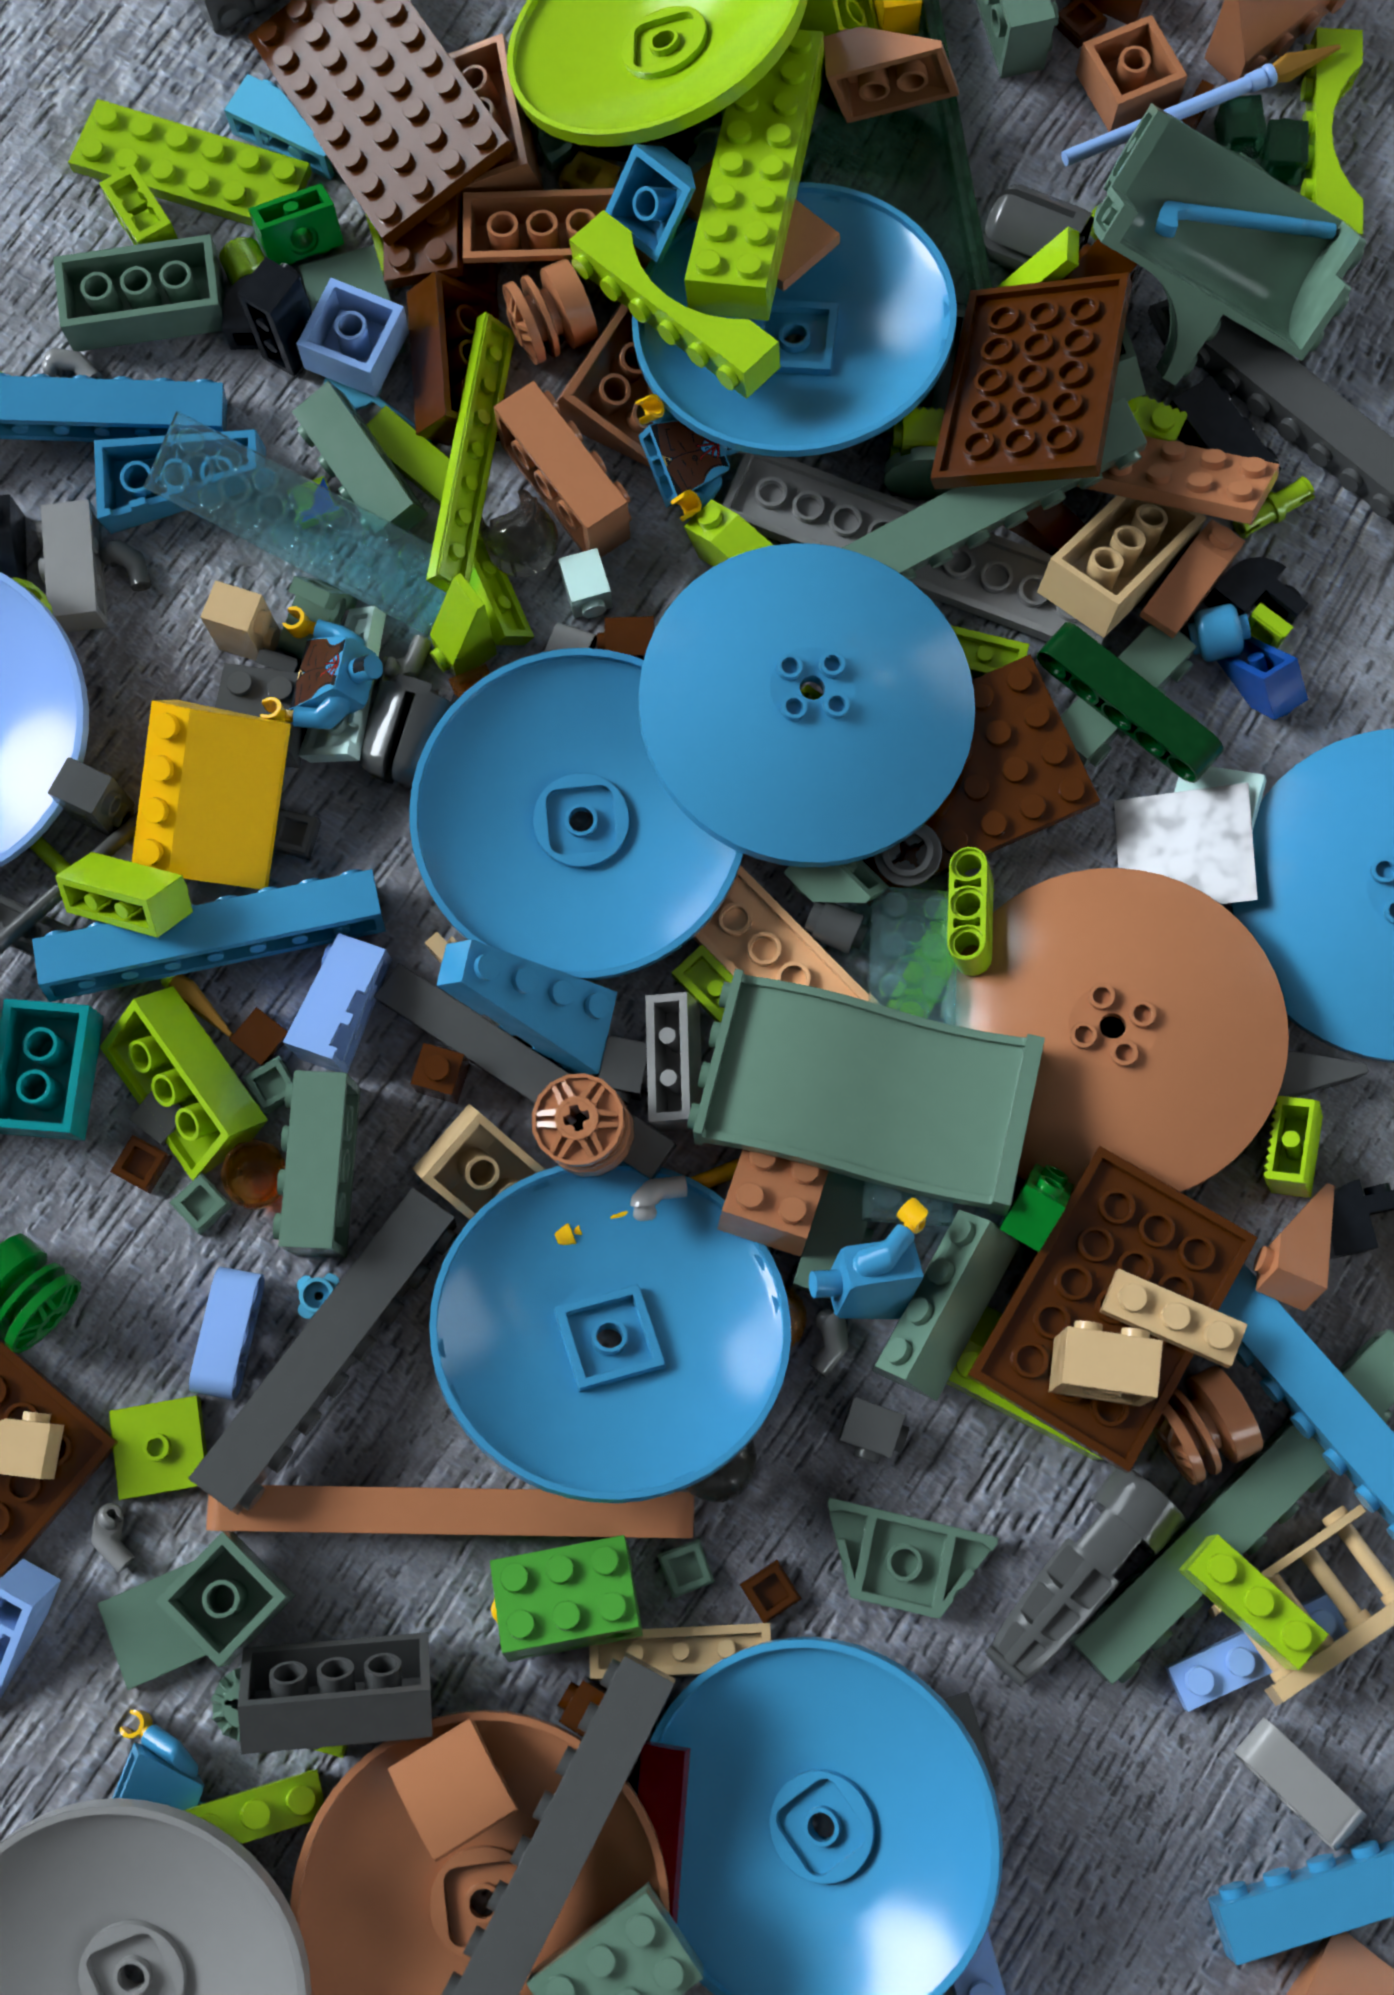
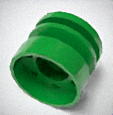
[0,1233,81,1353]

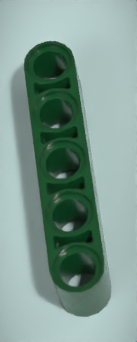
[1037,622,1224,783]

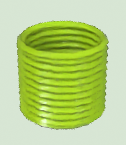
[219,237,265,285]

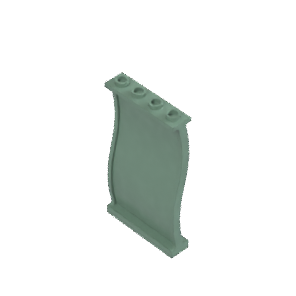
[687,969,1045,1216]

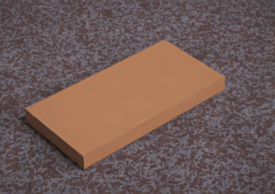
[685,159,840,292]

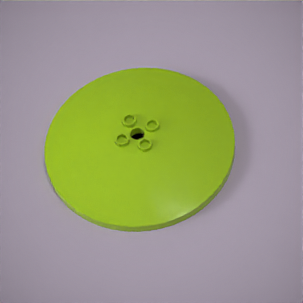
[507,0,808,147]

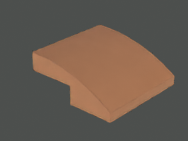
[388,1718,519,1862]

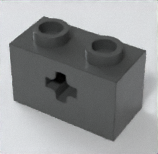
[47,757,135,836]

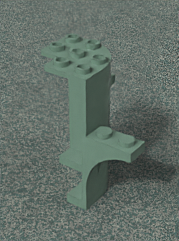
[1093,103,1366,386]

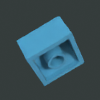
[605,144,696,263]

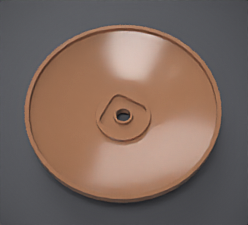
[939,868,1289,1193]
[290,1710,670,1995]

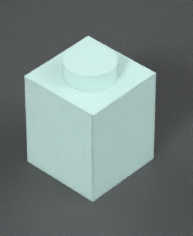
[558,548,613,619]

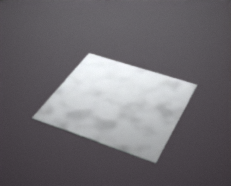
[1114,782,1258,904]

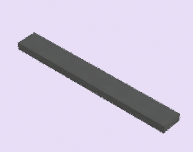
[374,963,677,1180]

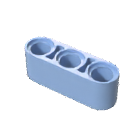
[189,1266,265,1401]

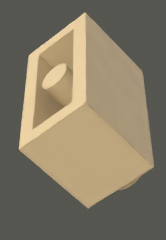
[200,580,280,661]

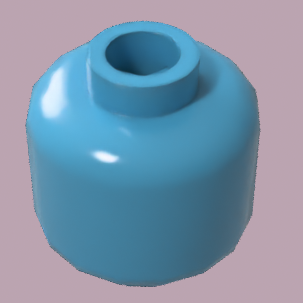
[1188,604,1251,662]

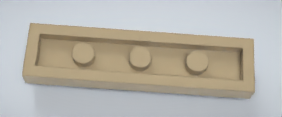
[589,1623,771,1681]

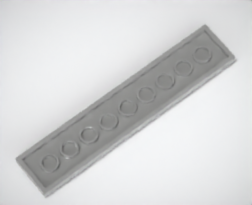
[722,452,1103,644]

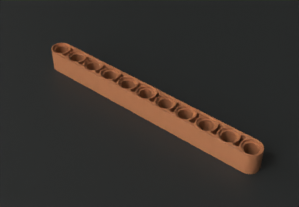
[206,1485,695,1538]

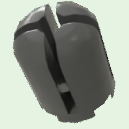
[982,185,1094,271]
[359,673,459,789]

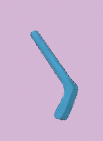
[1155,201,1337,240]

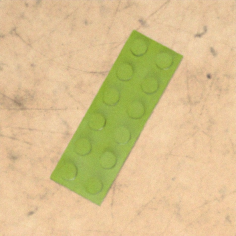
[68,99,312,227]

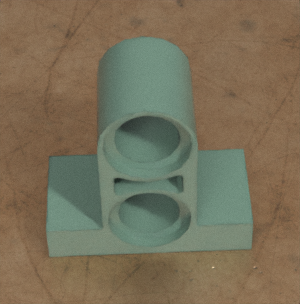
[278,576,360,661]

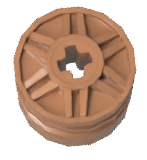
[502,259,598,365]
[532,1073,634,1177]
[1153,1365,1263,1485]

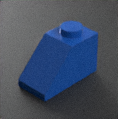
[1217,636,1308,720]

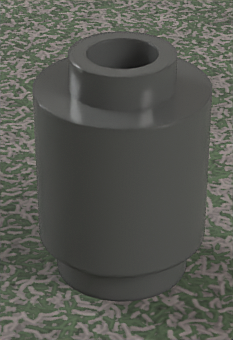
[804,902,869,954]

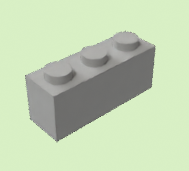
[36,499,108,633]
[645,992,702,1132]

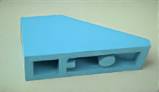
[224,74,335,180]

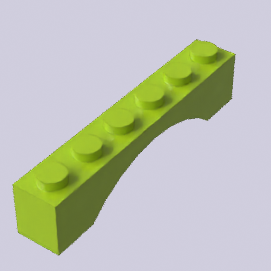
[1300,27,1363,236]
[569,210,781,399]

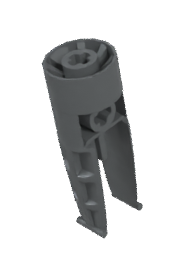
[985,1467,1186,1687]

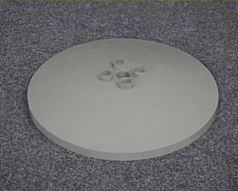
[0,1798,312,1995]

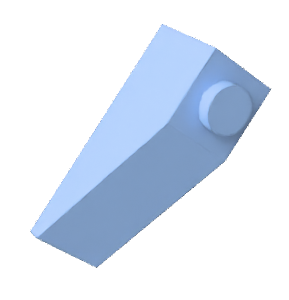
[0,1559,61,1700]

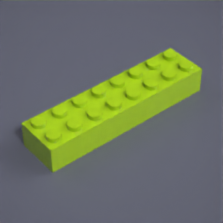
[684,29,825,321]

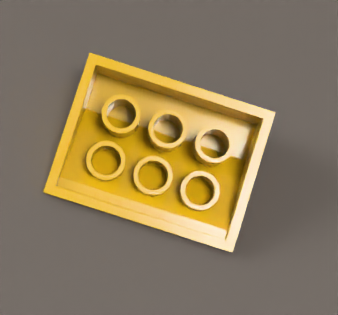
[131,700,291,889]

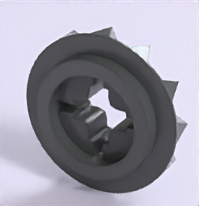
[874,824,942,888]

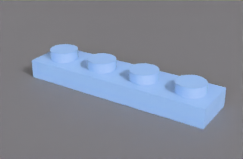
[1164,1592,1349,1712]

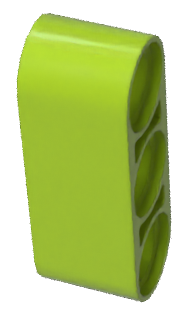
[947,847,994,976]

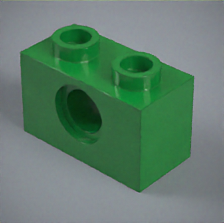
[248,183,344,265]
[1000,1163,1074,1252]

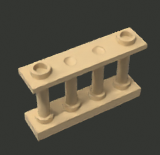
[1208,1504,1394,1706]

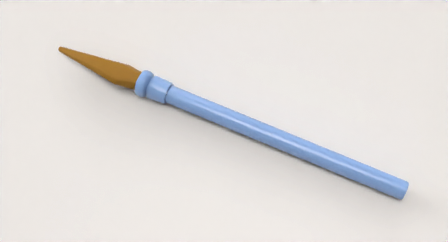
[1061,44,1341,166]

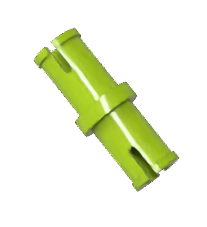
[1232,476,1315,539]

